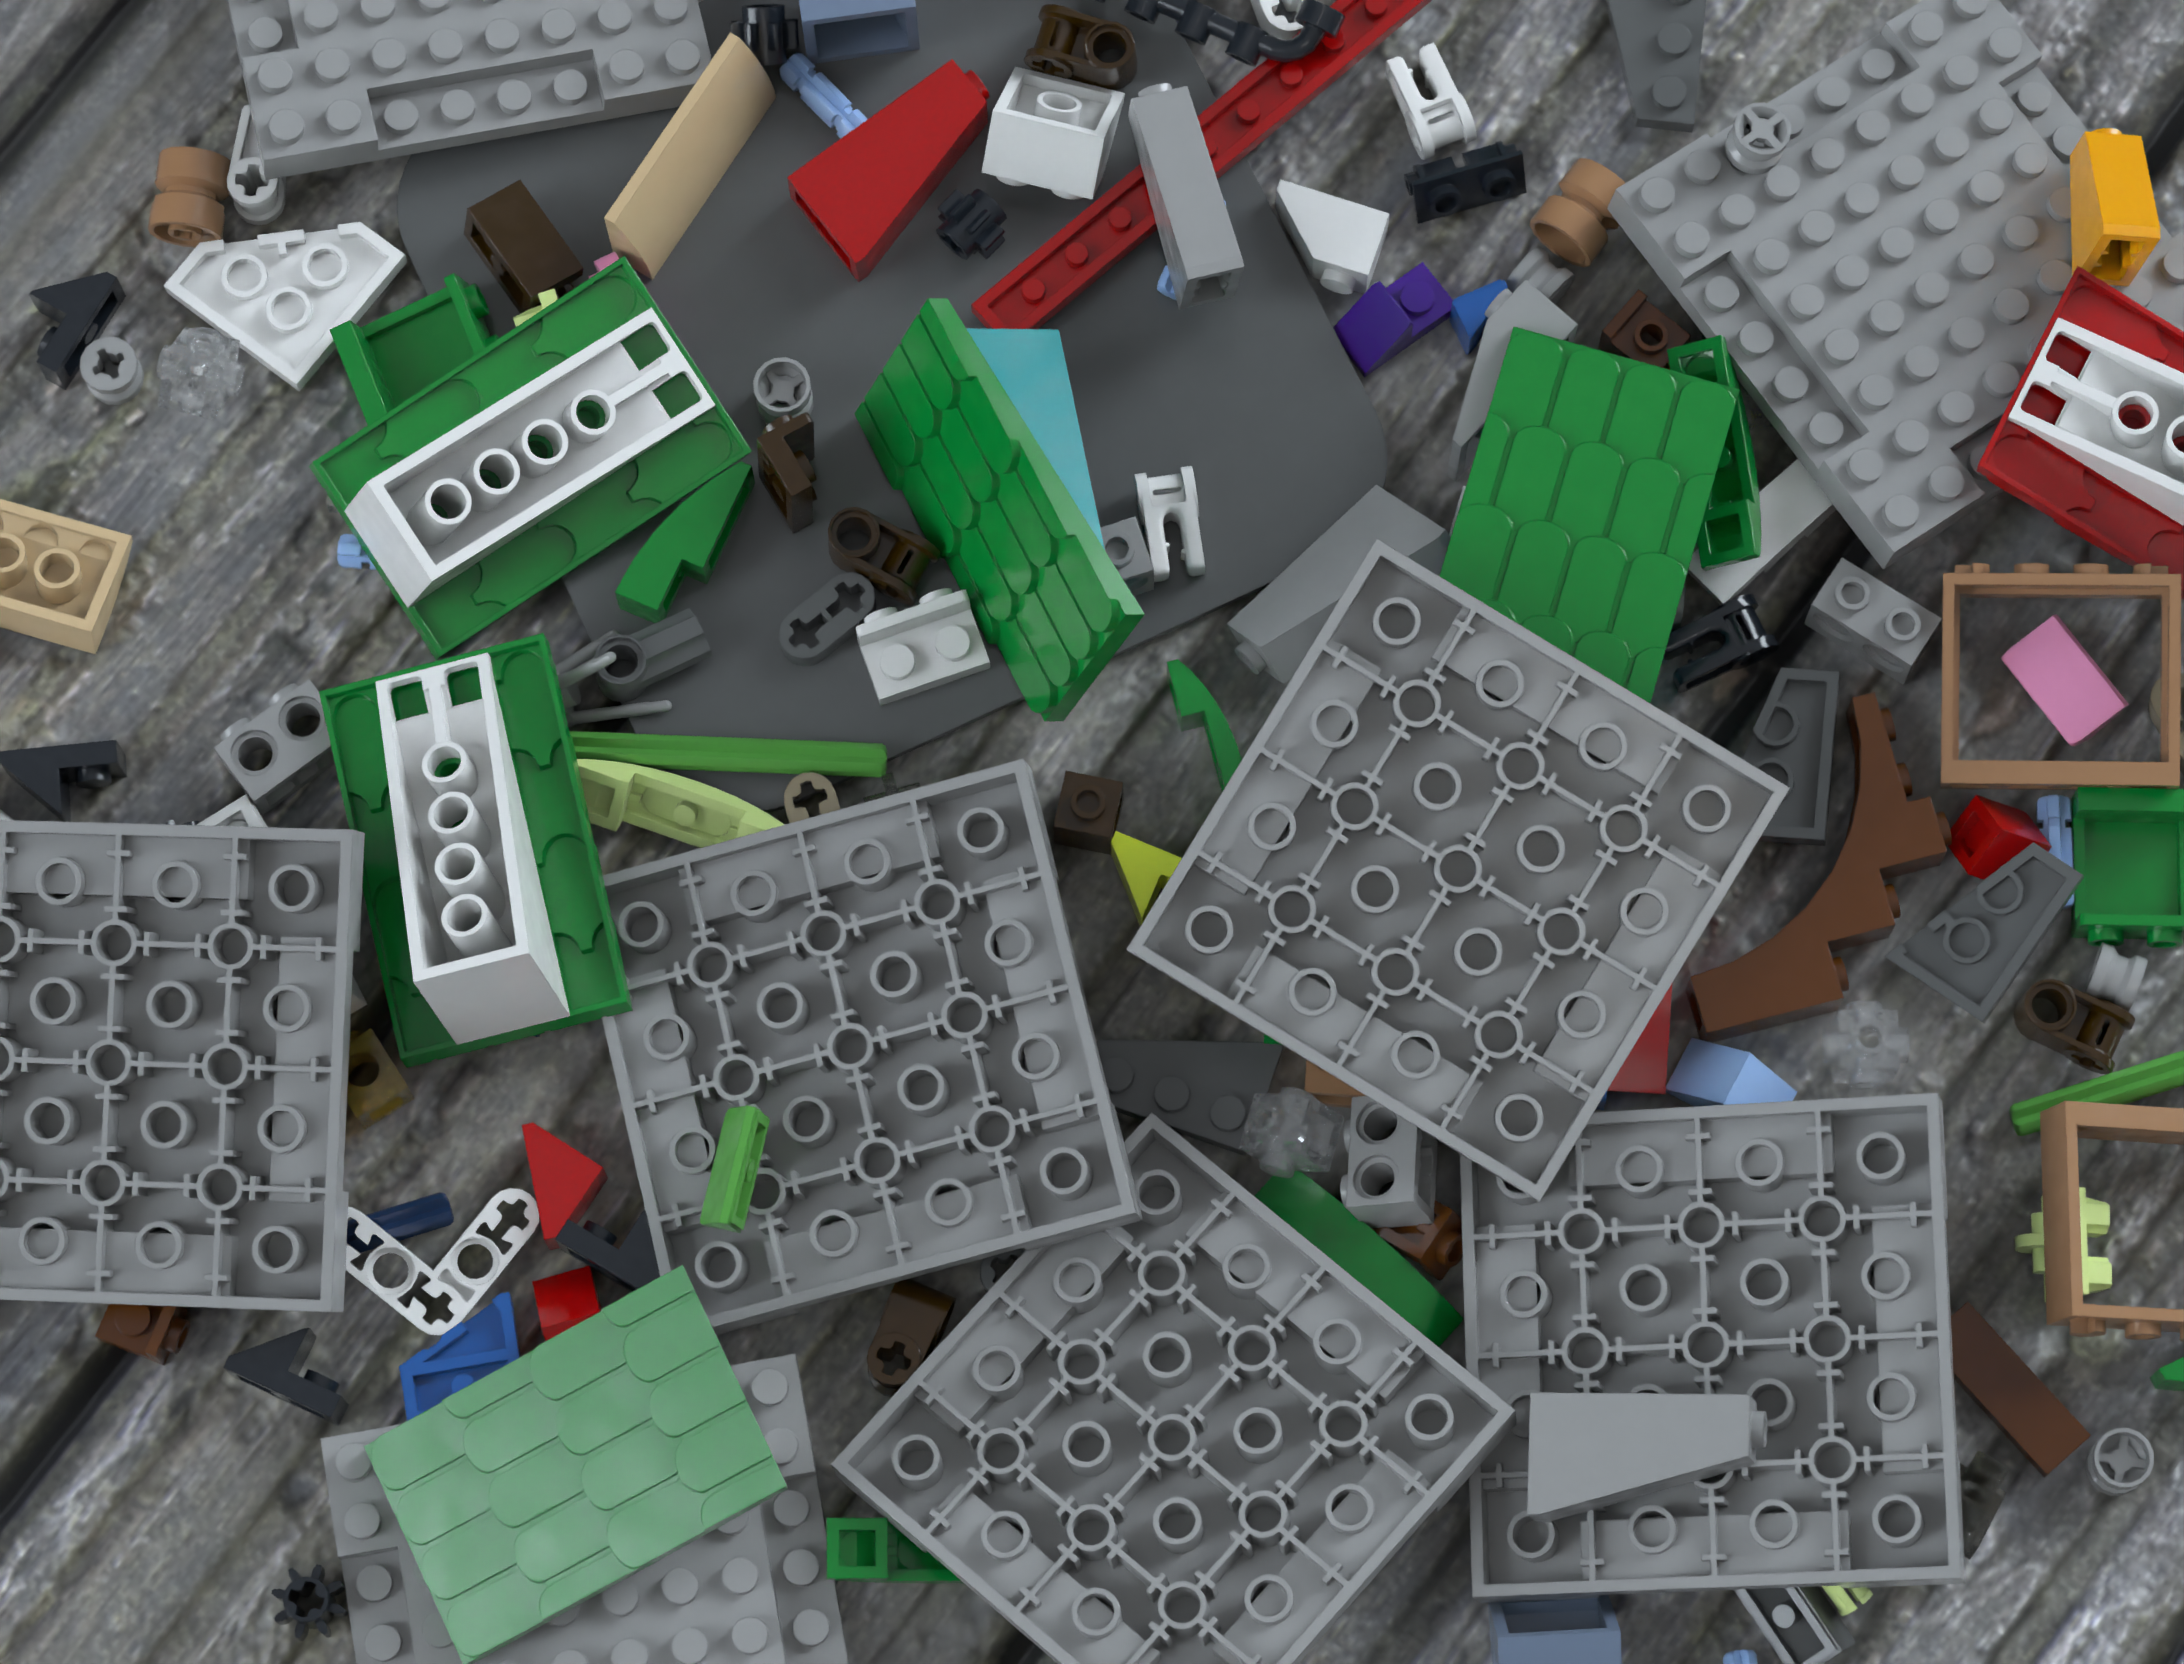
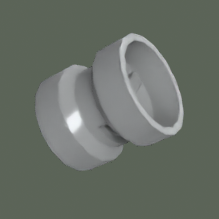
[753,357,814,424]
[2085,1428,2154,1496]

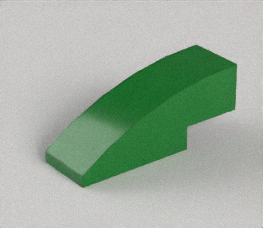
[615,461,755,624]

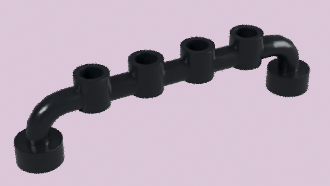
[1095,0,1345,67]

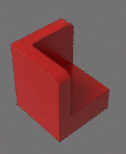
[1948,795,2052,880]

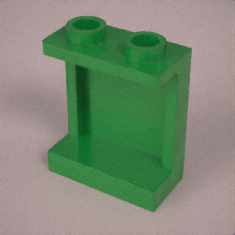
[330,273,499,425]
[2070,787,2184,949]

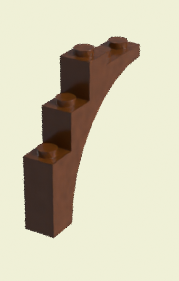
[1685,692,1952,1043]

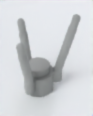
[556,629,672,727]

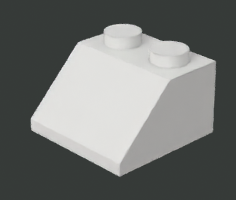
[981,67,1125,200]

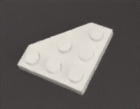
[163,222,407,392]

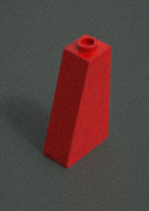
[787,59,990,283]

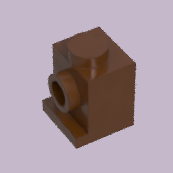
[1598,289,1691,370]

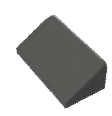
[1734,1586,1855,1664]

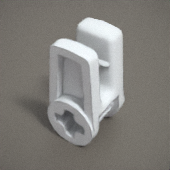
[1385,43,1477,160]
[227,105,286,225]
[1134,466,1205,582]

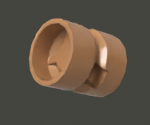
[148,146,231,248]
[1530,158,1625,267]

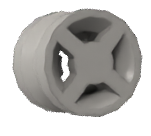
[1725,102,1791,174]
[1506,246,1575,305]
[80,337,144,405]
[2083,942,2148,1012]

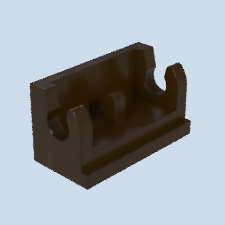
[464,180,584,314]

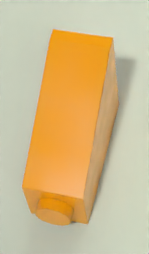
[2070,128,2161,286]

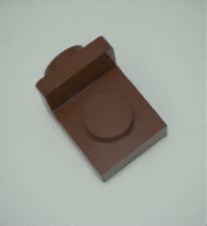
[1371,1200,1463,1281]
[95,1304,190,1365]

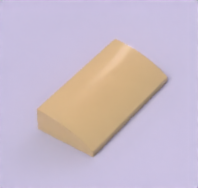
[604,32,776,280]
[0,499,133,654]

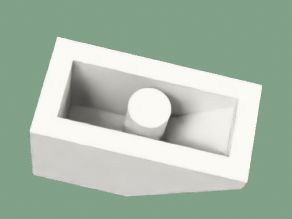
[1276,179,1389,294]

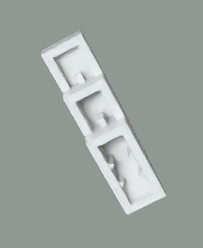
[1688,459,1836,605]

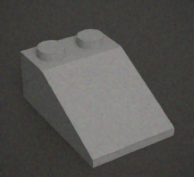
[1447,280,1578,482]

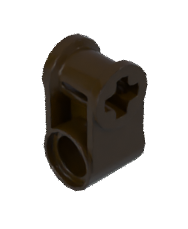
[1024,4,1138,90]
[828,507,942,605]
[2013,979,2135,1075]
[867,1279,956,1397]

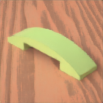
[577,759,785,848]

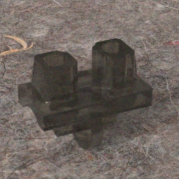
[1960,1451,2009,1560]

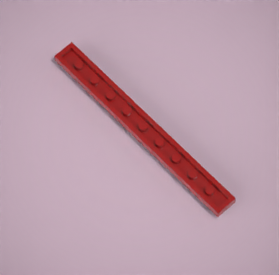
[971,0,1432,329]

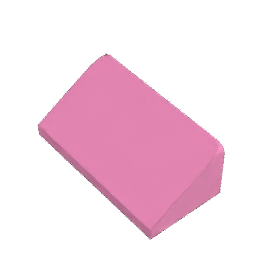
[2001,614,2129,746]

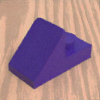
[1333,262,1453,377]

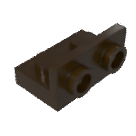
[757,412,817,534]

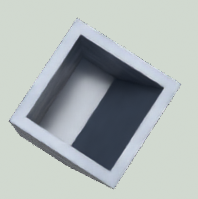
[799,0,920,64]
[1488,1595,1622,1664]

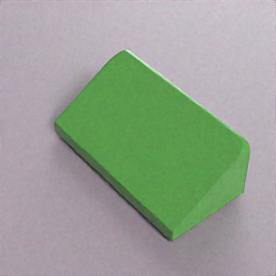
[700,1105,770,1233]

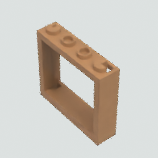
[1940,563,2181,790]
[2040,1101,2184,1342]

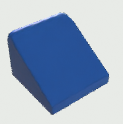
[1449,279,1508,355]

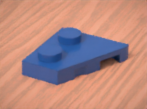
[399,1292,521,1421]

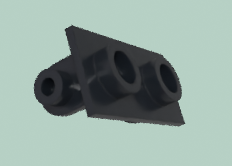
[1404,140,1527,224]

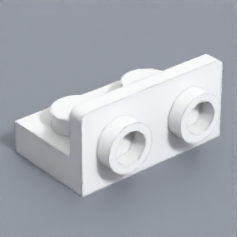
[855,588,990,706]

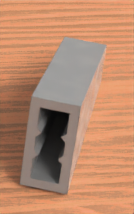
[1128,83,1244,310]
[1227,485,1450,684]
[1527,1392,1767,1522]

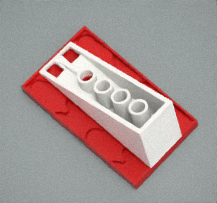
[1977,265,2184,600]

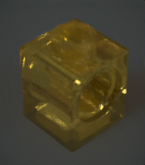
[347,1028,415,1130]

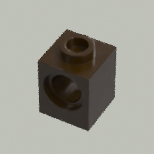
[1053,771,1124,855]

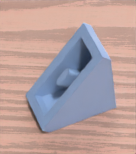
[1666,1038,1797,1107]

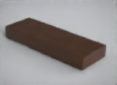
[1951,1301,2091,1478]

